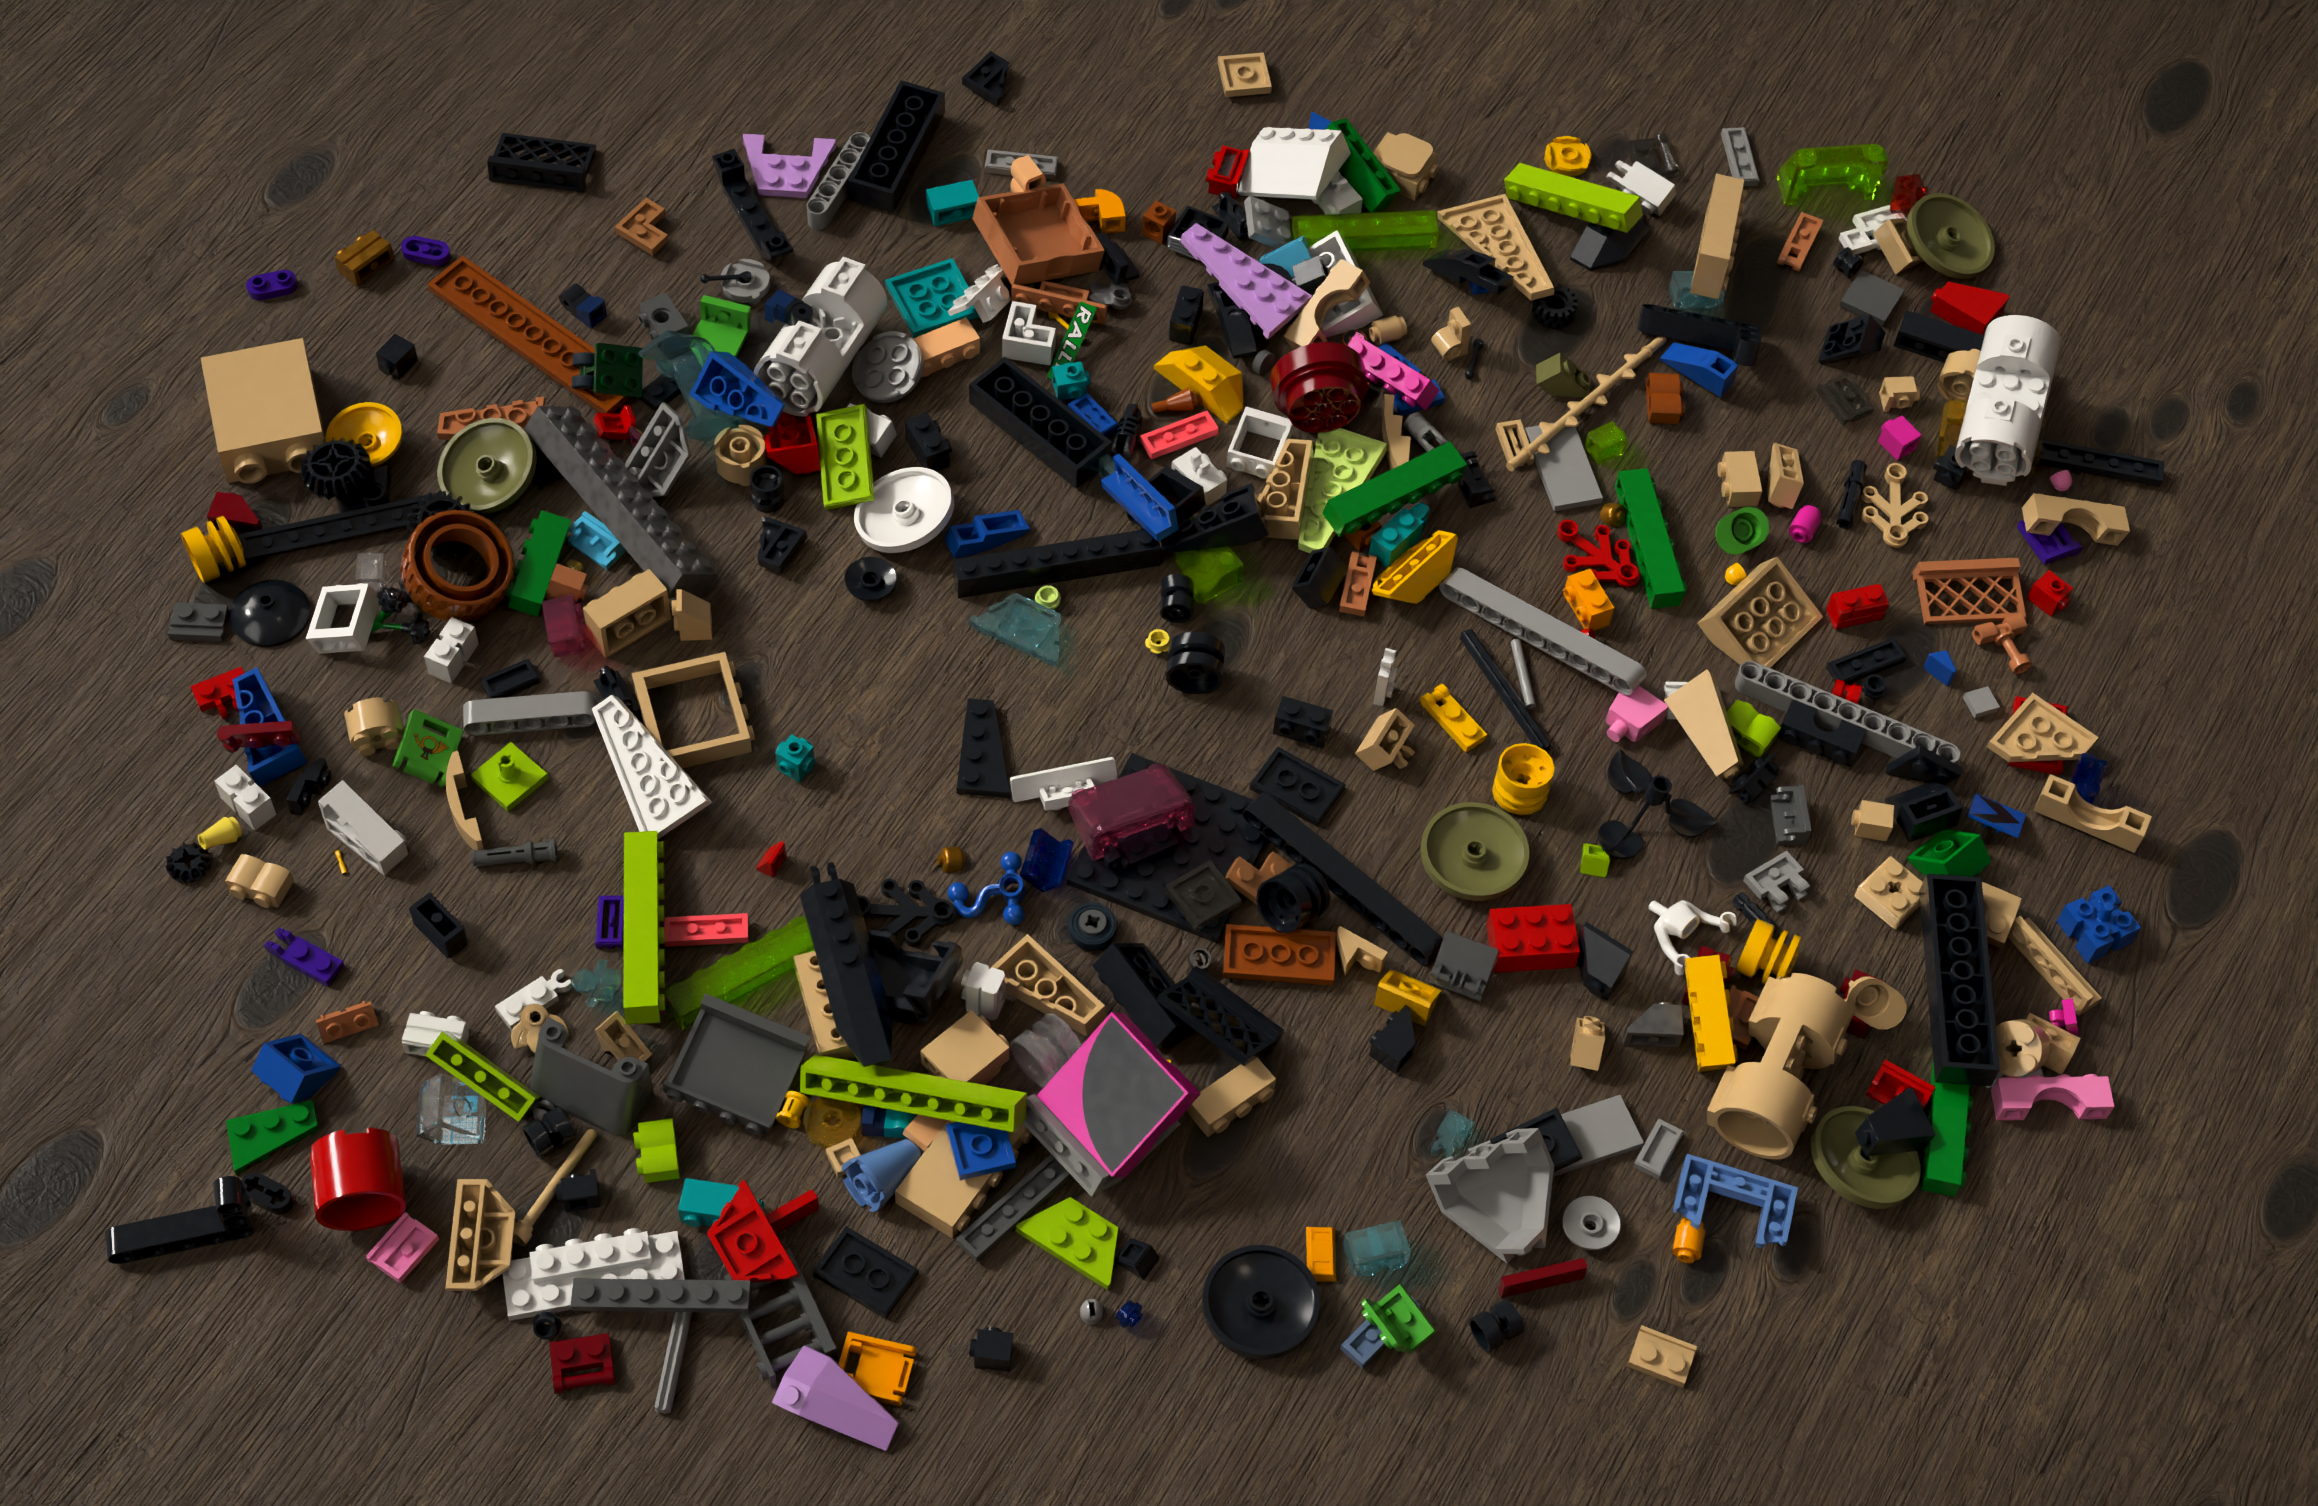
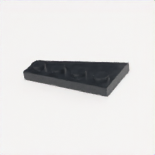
[956,698,1010,798]

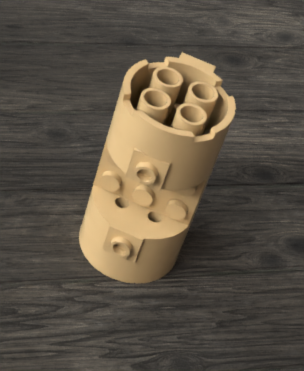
[1707,973,1854,1159]

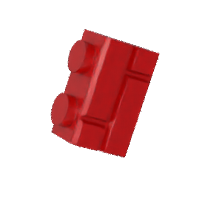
[1826,584,1889,629]

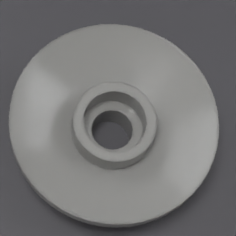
[1562,1196,1620,1250]

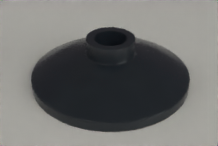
[844,557,897,601]

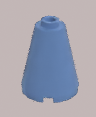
[841,1139,922,1212]

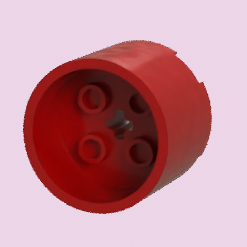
[310,1128,406,1231]

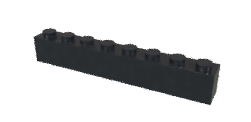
[953,529,1161,598]

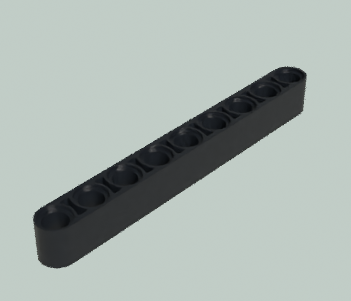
[1243,793,1443,965]

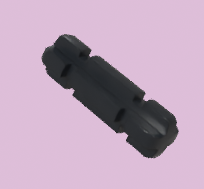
[1732,892,1778,935]

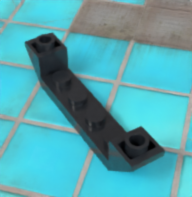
[712,149,793,260]

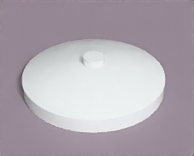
[854,467,954,553]

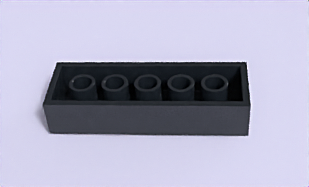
[848,80,945,213]
[969,357,1112,488]

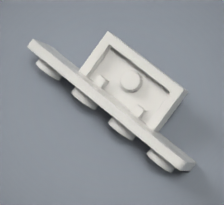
[948,264,1011,323]
[1010,757,1117,811]

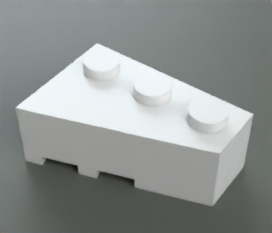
[318,780,408,876]

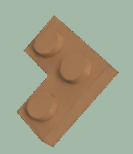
[615,198,668,256]
[1223,851,1292,905]

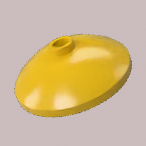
[325,402,403,467]

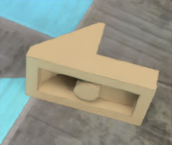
[1335,926,1388,975]
[595,1011,652,1062]

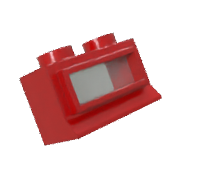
[1206,145,1250,200]

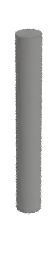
[1510,639,1536,709]

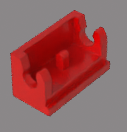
[1866,1060,1935,1109]

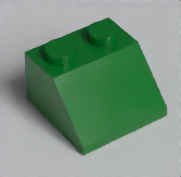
[1907,829,1991,877]

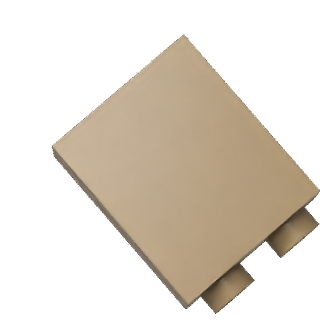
[201,338,325,483]

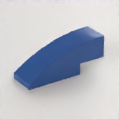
[944,510,1030,559]

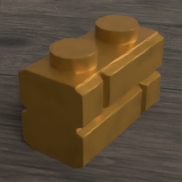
[334,230,395,286]

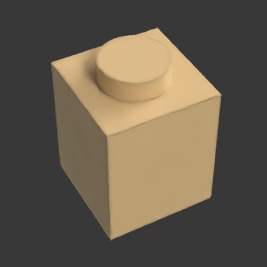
[1851,800,1894,842]

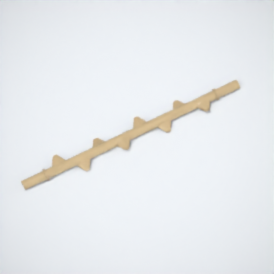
[1506,336,1666,471]

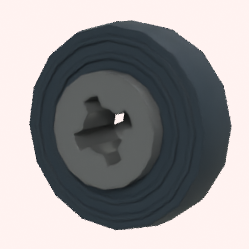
[1068,903,1117,951]

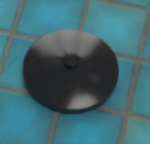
[1202,1245,1320,1359]

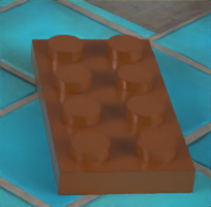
[1223,924,1336,985]

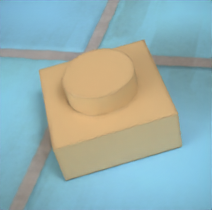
[826,1138,860,1177]

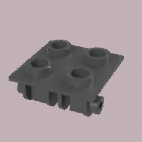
[1428,931,1499,1001]

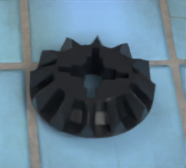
[165,841,211,883]

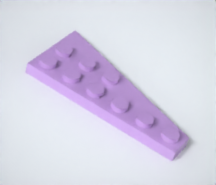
[1180,223,1312,339]

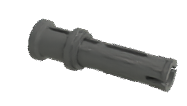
[472,838,558,868]

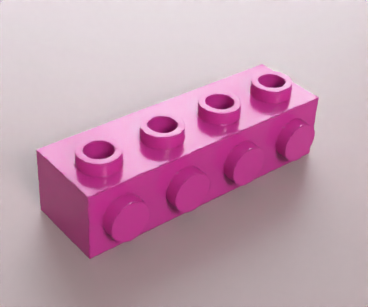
[1347,334,1440,411]

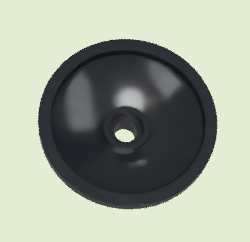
[230,579,310,647]

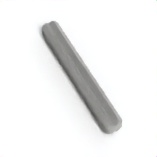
[654,1312,692,1414]

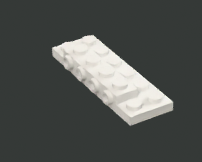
[503,1228,685,1321]

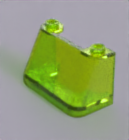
[1777,144,1889,205]

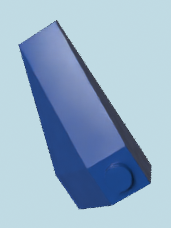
[689,351,786,427]

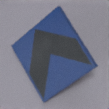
[1967,793,2026,838]

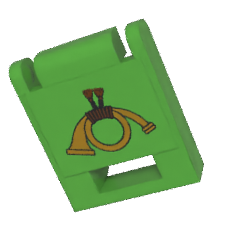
[392,709,463,787]

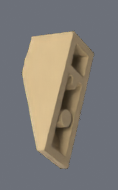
[1767,443,1804,509]

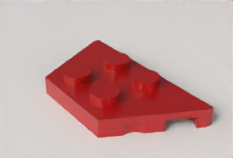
[707,1180,801,1283]

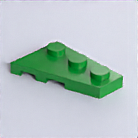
[226,1100,319,1176]

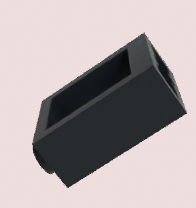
[1126,466,1206,526]

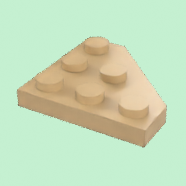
[1987,693,2099,762]

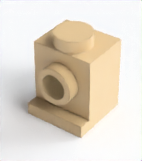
[1879,376,1920,412]

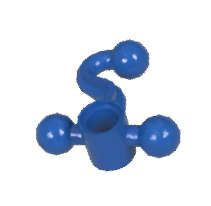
[947,851,1026,925]

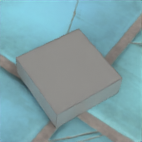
[1963,686,2000,719]

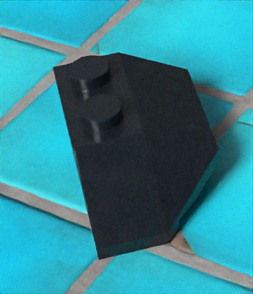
[1570,216,1650,271]

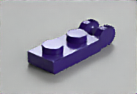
[264,927,344,987]

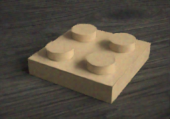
[1218,52,1272,97]

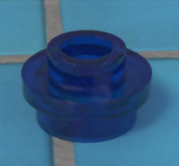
[1116,1300,1143,1328]

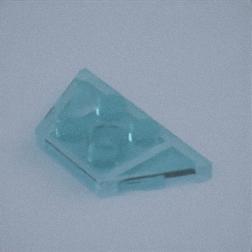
[969,593,1061,667]

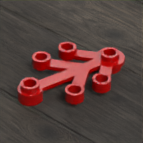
[1557,519,1640,587]

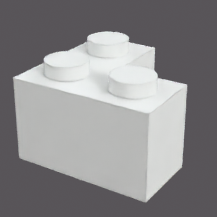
[1002,301,1056,366]

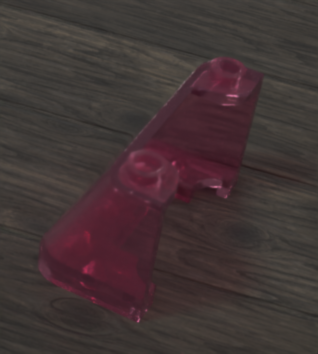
[1068,763,1195,861]

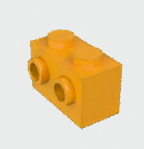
[1563,569,1614,630]

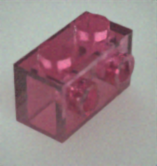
[542,594,588,658]

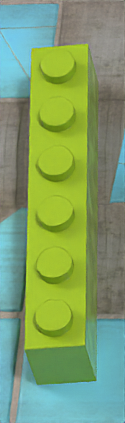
[1504,163,1643,233]

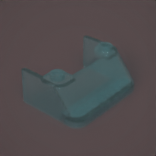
[638,330,748,441]

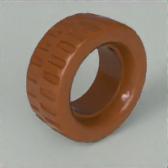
[400,510,515,622]

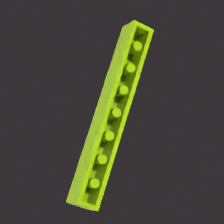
[623,831,666,1025]
[800,1054,1027,1132]

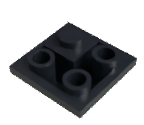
[1818,314,1886,364]

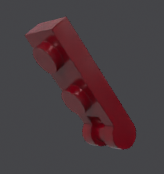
[216,721,301,753]

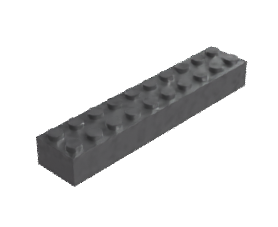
[524,406,718,598]

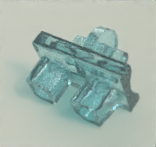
[572,959,621,1007]

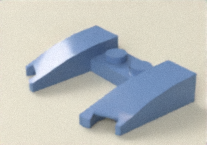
[1673,1154,1798,1248]

